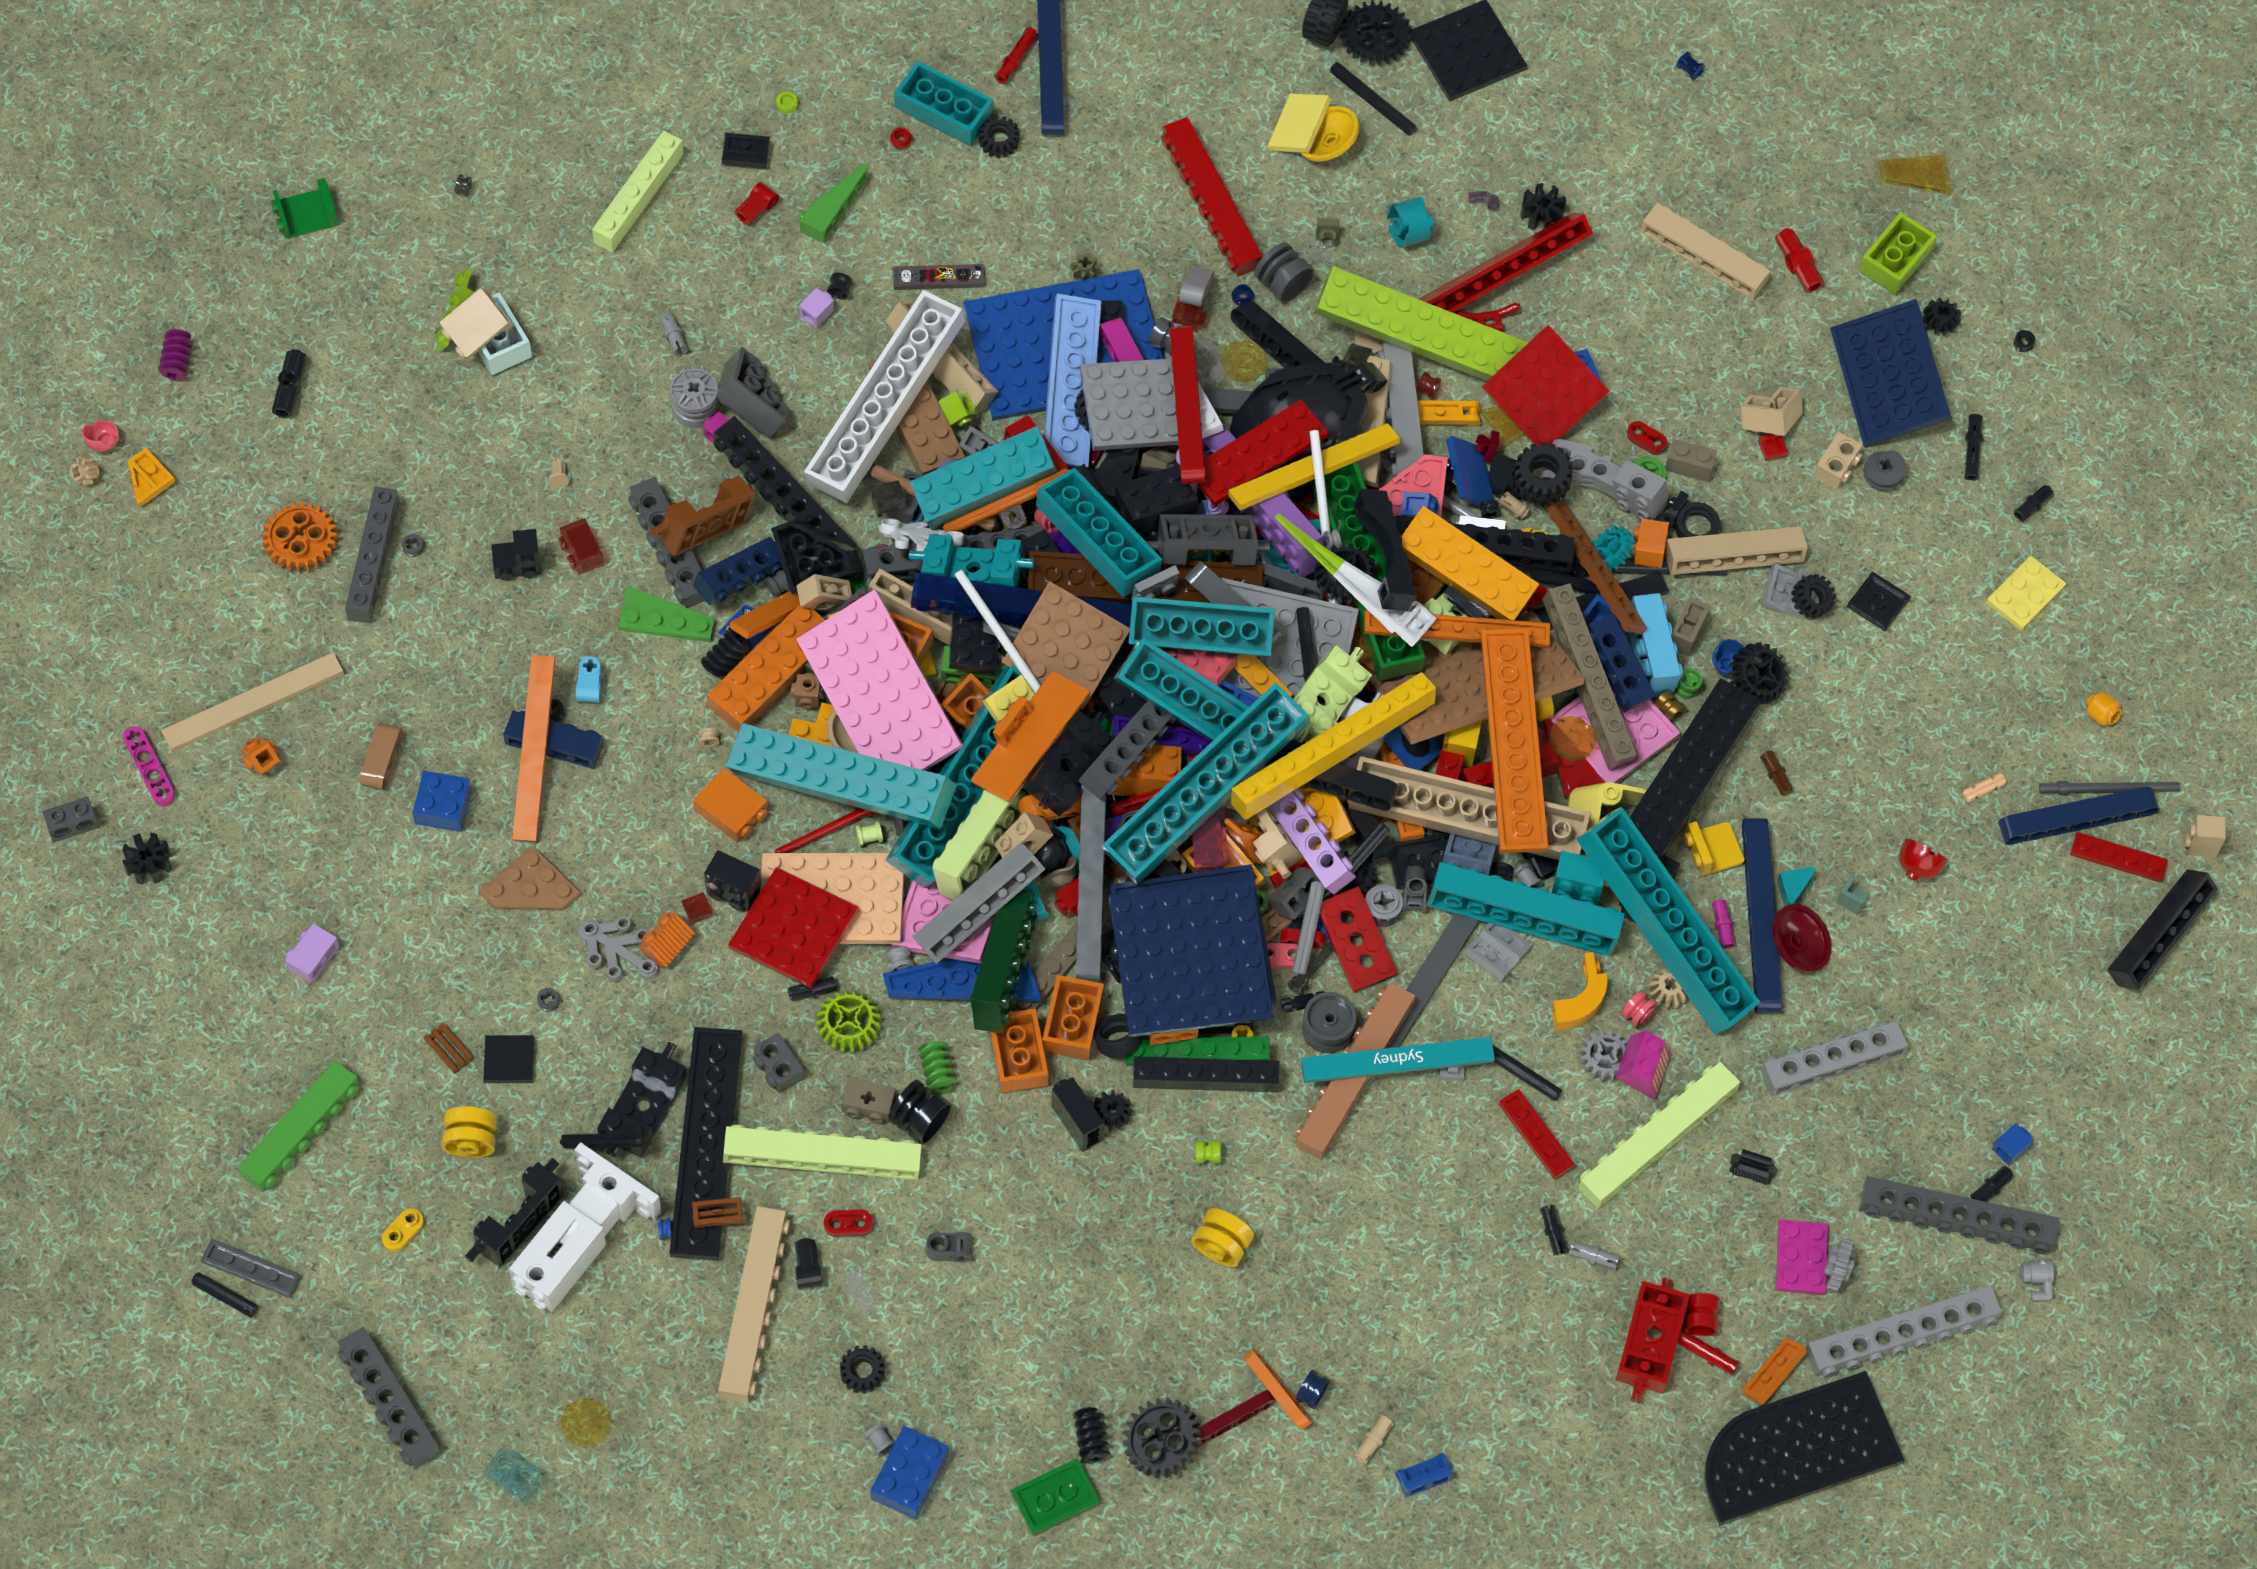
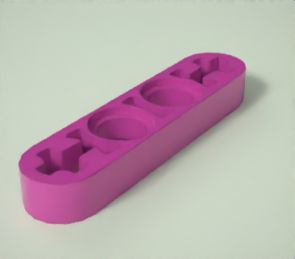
[123,726,175,807]

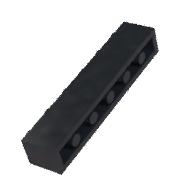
[2107,869,2218,990]
[1133,1056,1279,1093]

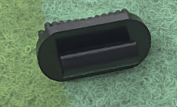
[1730,1149,1777,1185]

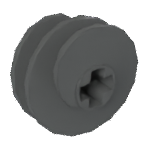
[1863,450,1906,490]

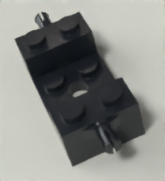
[1023,710,1114,816]
[597,1042,687,1158]
[464,1158,563,1268]

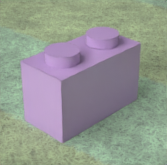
[285,924,339,984]

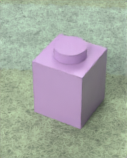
[799,288,834,329]

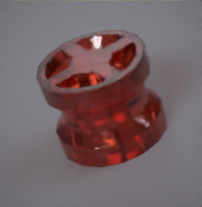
[1416,372,1442,400]

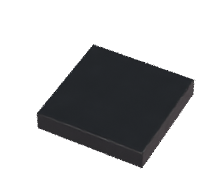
[1846,571,1911,631]
[483,1035,534,1083]

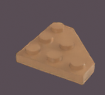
[479,846,581,911]

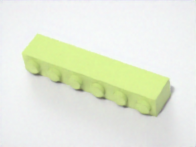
[592,130,684,253]

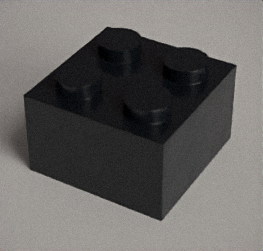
[704,850,761,911]

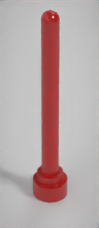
[775,808,881,853]

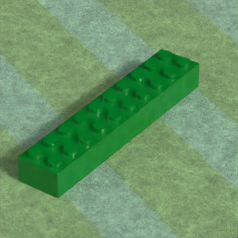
[1309,461,1426,681]

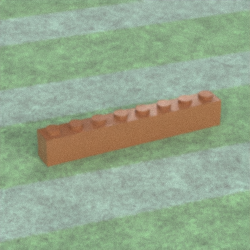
[1294,982,1416,1160]

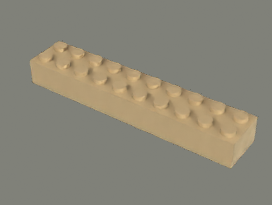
[1348,756,1591,860]

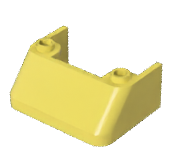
[1567,782,1647,886]

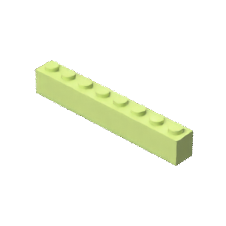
[1578,1062,1740,1209]
[723,1125,921,1180]

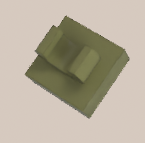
[1316,218,1340,244]

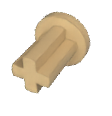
[548,458,569,488]

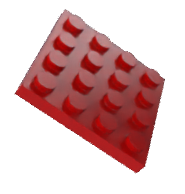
[1481,325,1610,446]
[728,867,860,989]

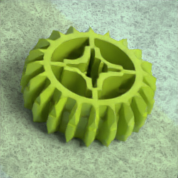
[816,989,881,1054]

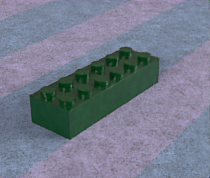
[970,890,1038,1033]

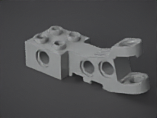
[1539,439,1669,521]

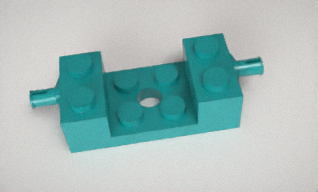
[909,534,1035,595]

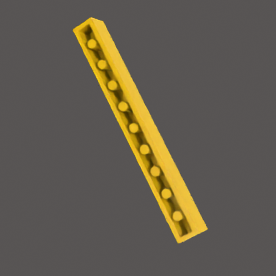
[1231,672,1436,820]

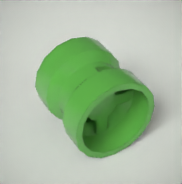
[1675,668,1702,699]

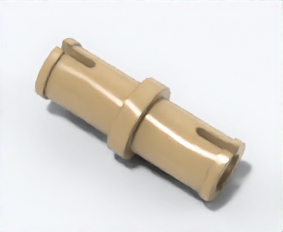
[1353,1415,1394,1465]

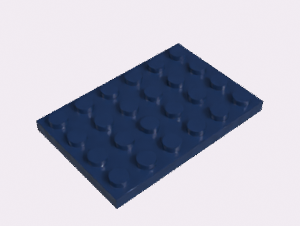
[1830,299,1952,448]

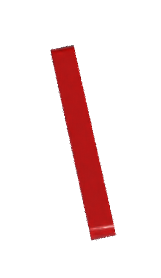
[1170,325,1206,485]

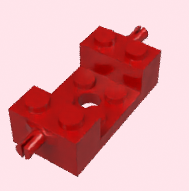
[1615,1277,1690,1403]

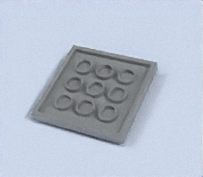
[1079,359,1179,451]

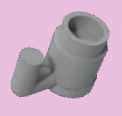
[2020,1259,2054,1302]

